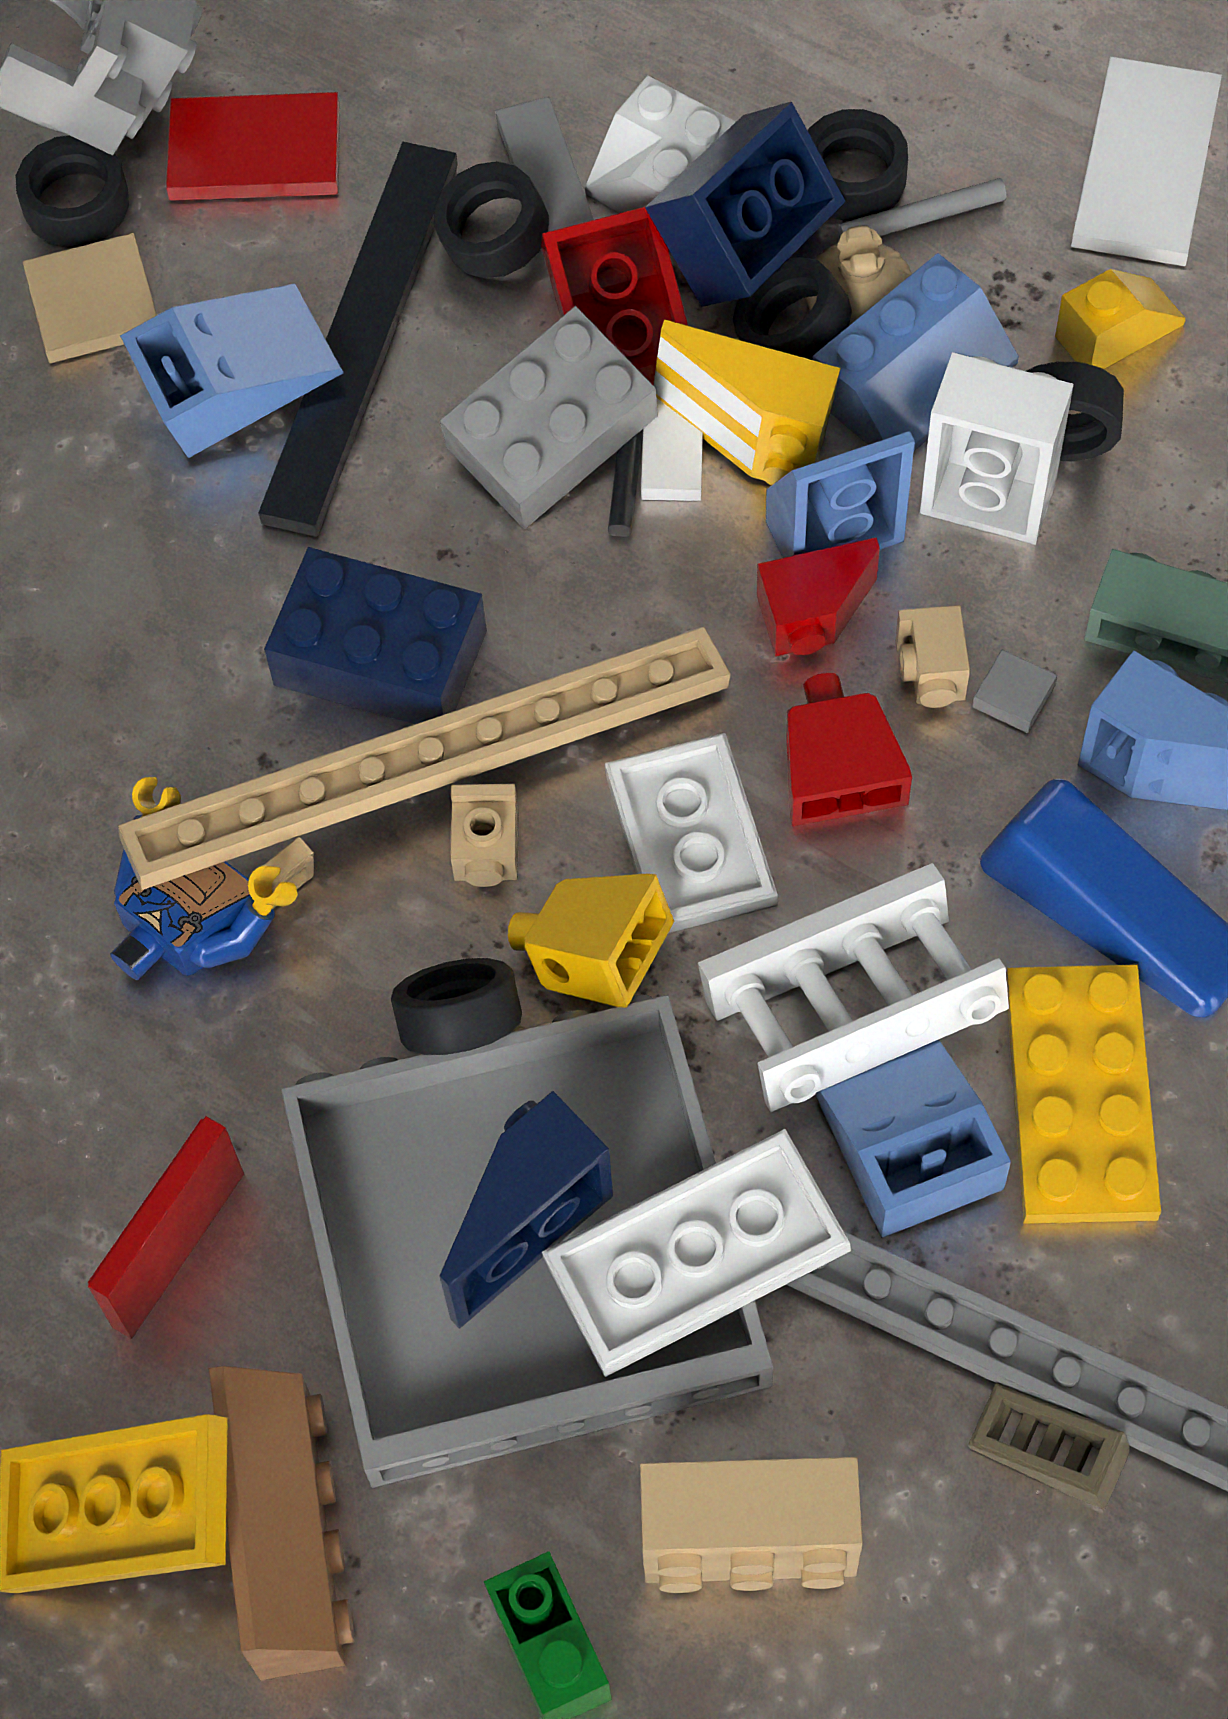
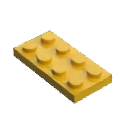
[1006,965,1161,1224]
[0,1414,227,1593]

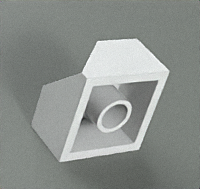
[585,75,736,213]

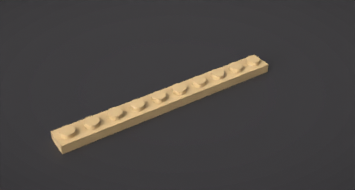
[118,627,730,890]

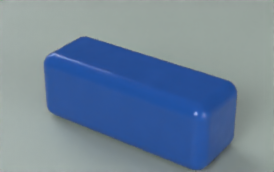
[980,778,1228,1017]

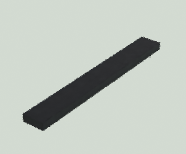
[258,141,458,537]

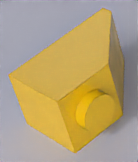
[1055,269,1186,369]

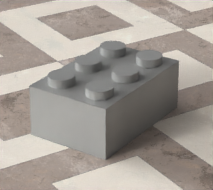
[440,306,658,530]

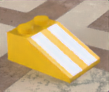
[654,320,841,486]

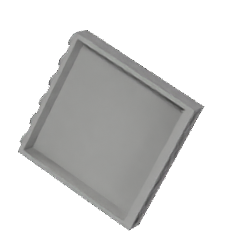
[281,995,773,1488]

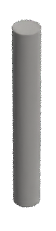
[837,178,1007,238]

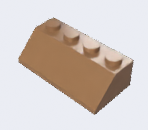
[209,1366,354,1680]

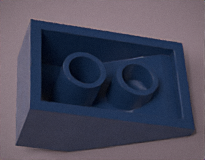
[439,1091,613,1329]

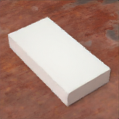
[641,399,703,501]

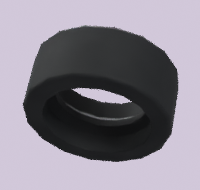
[808,109,908,221]
[15,135,129,247]
[433,161,549,278]
[733,257,852,360]
[1026,361,1124,462]
[391,958,522,1055]

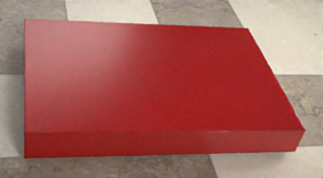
[166,92,340,200]
[87,1116,244,1339]

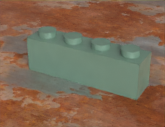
[1084,549,1228,684]

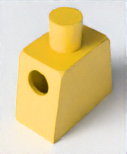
[508,874,674,1008]

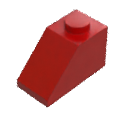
[757,537,880,657]

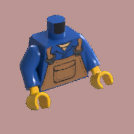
[110,777,297,980]

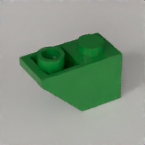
[484,1551,612,1719]

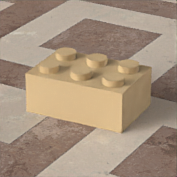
[640,1457,862,1593]

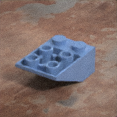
[121,284,343,458]
[1078,650,1228,810]
[815,1039,1011,1238]

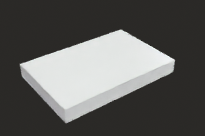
[605,733,778,933]

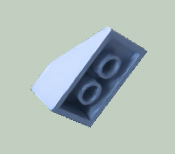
[766,431,915,558]

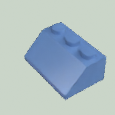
[813,253,1019,451]

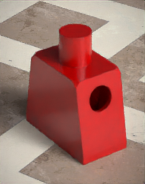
[786,673,912,827]

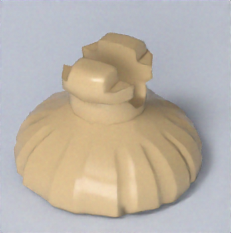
[806,226,912,326]

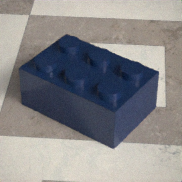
[645,101,846,307]
[264,547,487,725]

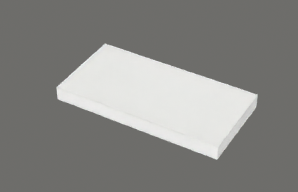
[1071,57,1222,266]
[542,1129,851,1377]

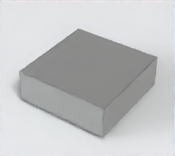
[972,649,1058,733]

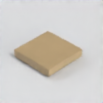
[22,233,157,363]

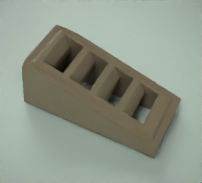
[968,1383,1130,1509]

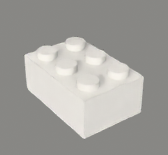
[920,352,1074,545]

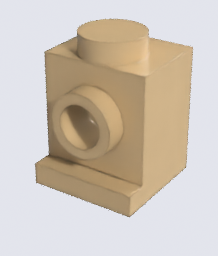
[895,605,970,708]
[451,784,519,887]

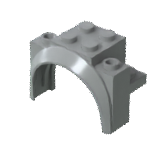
[0,0,203,155]

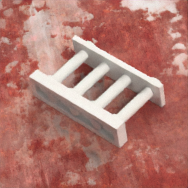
[698,863,1009,1112]

